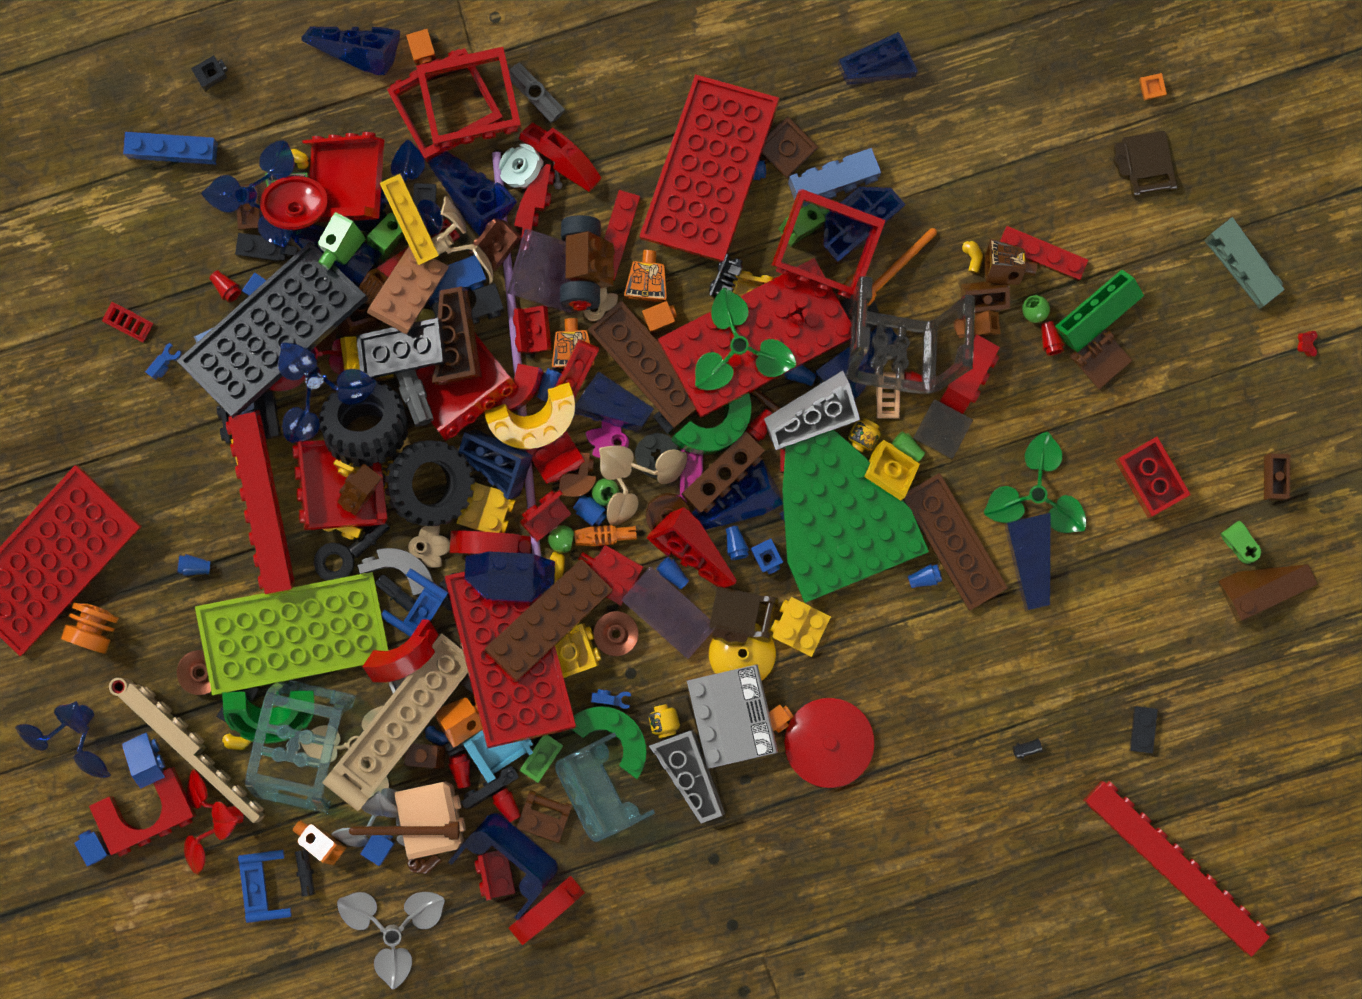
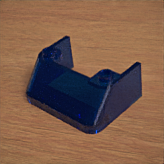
[449,813,558,920]

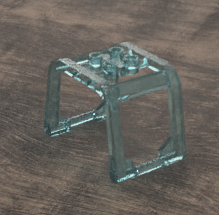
[245,680,355,814]

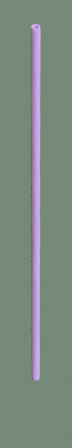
[492,152,545,592]

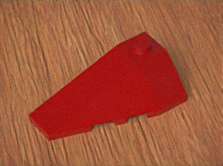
[647,507,737,588]

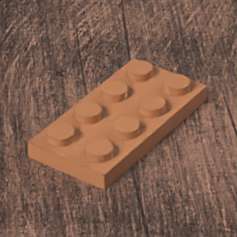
[367,246,449,334]

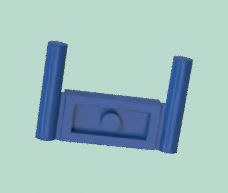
[381,568,448,637]
[238,850,292,923]

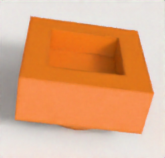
[1139,73,1167,101]

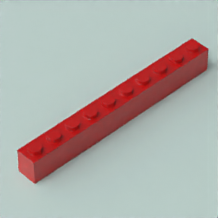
[1083,781,1270,957]

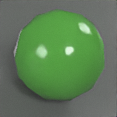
[1022,295,1050,323]
[592,478,620,506]
[548,525,574,553]

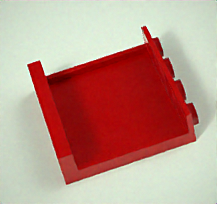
[302,132,385,223]
[416,333,517,441]
[292,438,387,530]

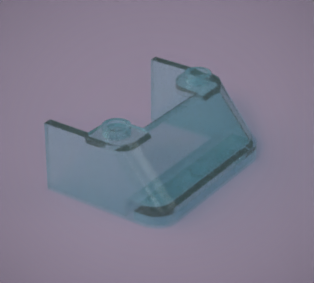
[555,732,655,842]

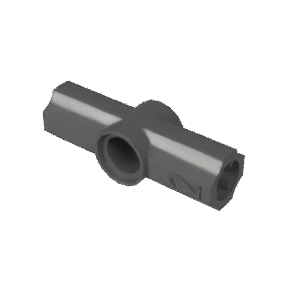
[509,62,565,124]
[396,370,434,427]

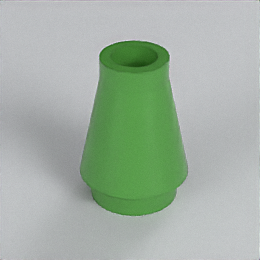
[892,431,925,462]

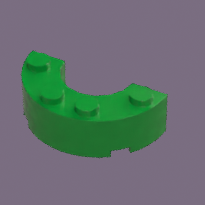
[671,393,751,455]
[222,691,315,743]
[572,707,646,779]

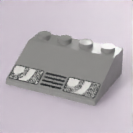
[687,664,778,769]

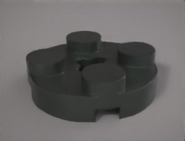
[635,433,678,478]

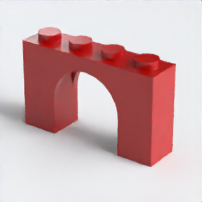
[89,767,197,857]

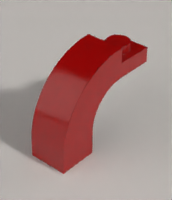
[491,364,544,412]
[450,531,531,558]
[362,619,439,682]
[508,876,585,945]

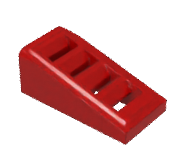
[102,302,154,343]

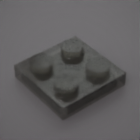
[913,399,973,460]

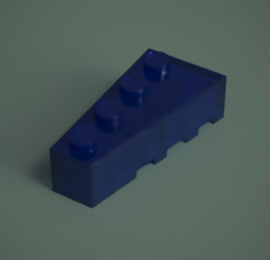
[1004,513,1051,611]

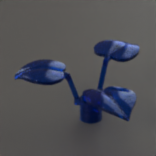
[201,140,295,247]
[352,140,443,236]
[278,343,376,443]
[15,701,112,778]

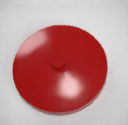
[784,698,874,788]

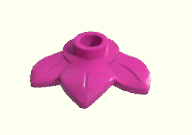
[585,416,629,458]

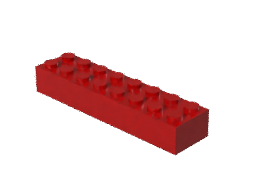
[226,410,295,594]

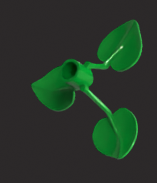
[695,288,796,390]
[984,432,1086,533]

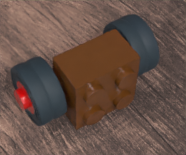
[560,215,615,311]

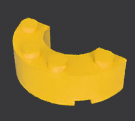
[484,382,575,449]

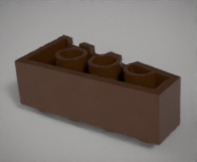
[432,286,482,386]

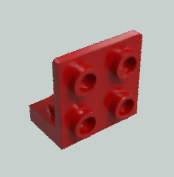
[526,431,585,484]
[520,490,571,542]
[475,849,515,901]

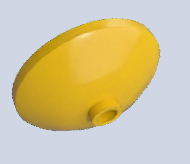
[709,623,776,681]

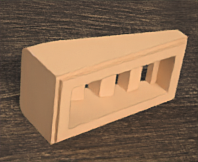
[876,372,900,418]

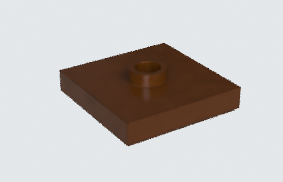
[762,116,819,179]

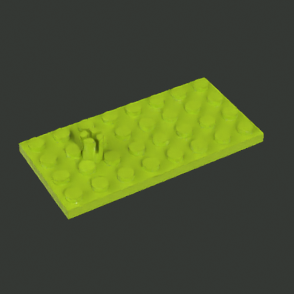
[195,572,388,696]

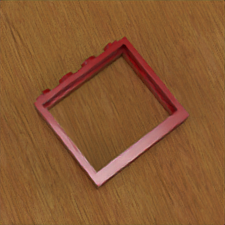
[416,47,522,149]
[387,48,504,163]
[771,189,886,299]

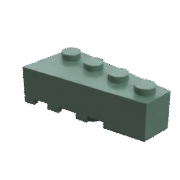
[1204,217,1285,309]

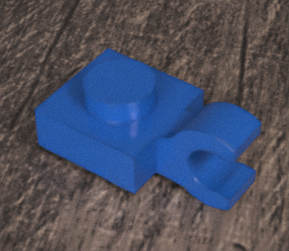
[145,343,182,380]
[591,689,631,709]

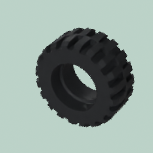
[319,380,409,467]
[384,441,475,526]

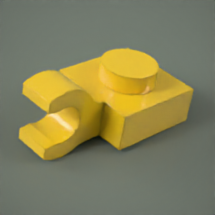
[323,526,364,540]

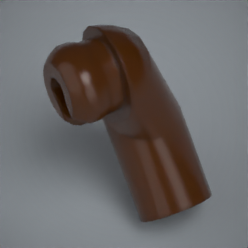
[407,854,442,874]

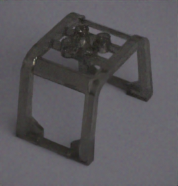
[846,276,975,394]

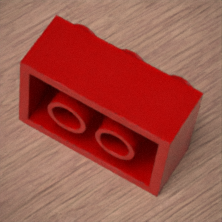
[1115,437,1191,518]

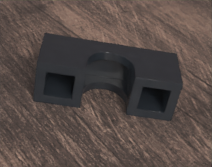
[432,283,504,325]

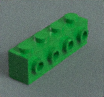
[1055,270,1144,353]

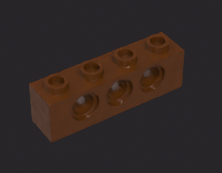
[681,431,765,514]

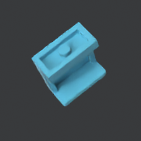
[462,730,533,783]

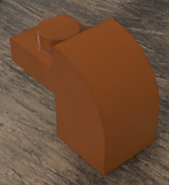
[954,311,1001,338]
[559,453,597,498]

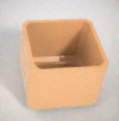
[394,781,466,860]

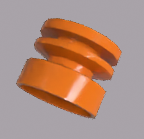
[61,603,119,654]

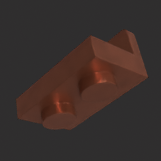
[469,219,522,271]

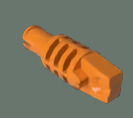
[574,525,637,547]

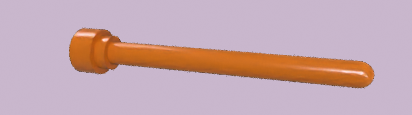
[857,228,937,307]

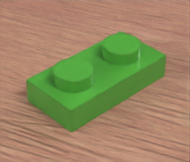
[520,735,563,783]

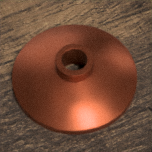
[594,611,638,656]
[177,650,211,695]

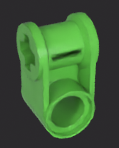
[1220,521,1261,564]

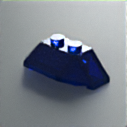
[823,187,906,262]
[464,551,555,602]

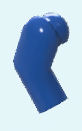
[425,726,449,746]

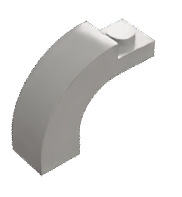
[358,548,435,596]

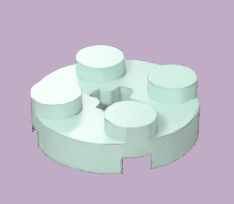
[499,144,543,189]

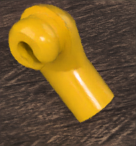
[962,241,983,274]

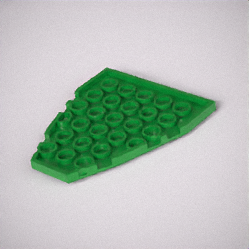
[782,430,929,603]

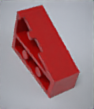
[938,334,1000,417]

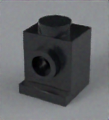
[191,55,228,92]

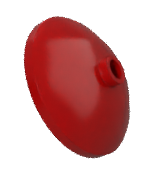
[260,176,328,230]

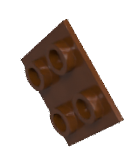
[1070,330,1132,389]

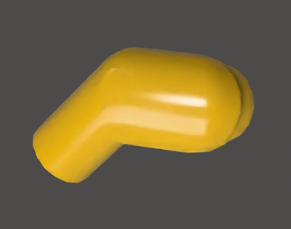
[277,149,309,169]
[548,551,565,585]
[222,733,252,750]

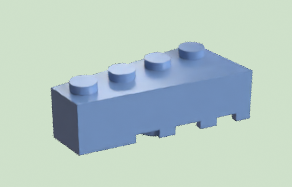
[788,148,881,207]

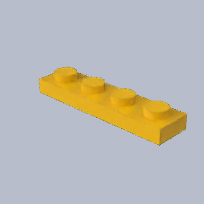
[380,174,439,265]

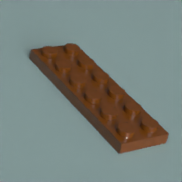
[588,301,696,429]
[903,473,1008,611]
[484,559,613,682]

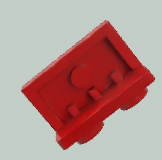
[513,305,552,354]

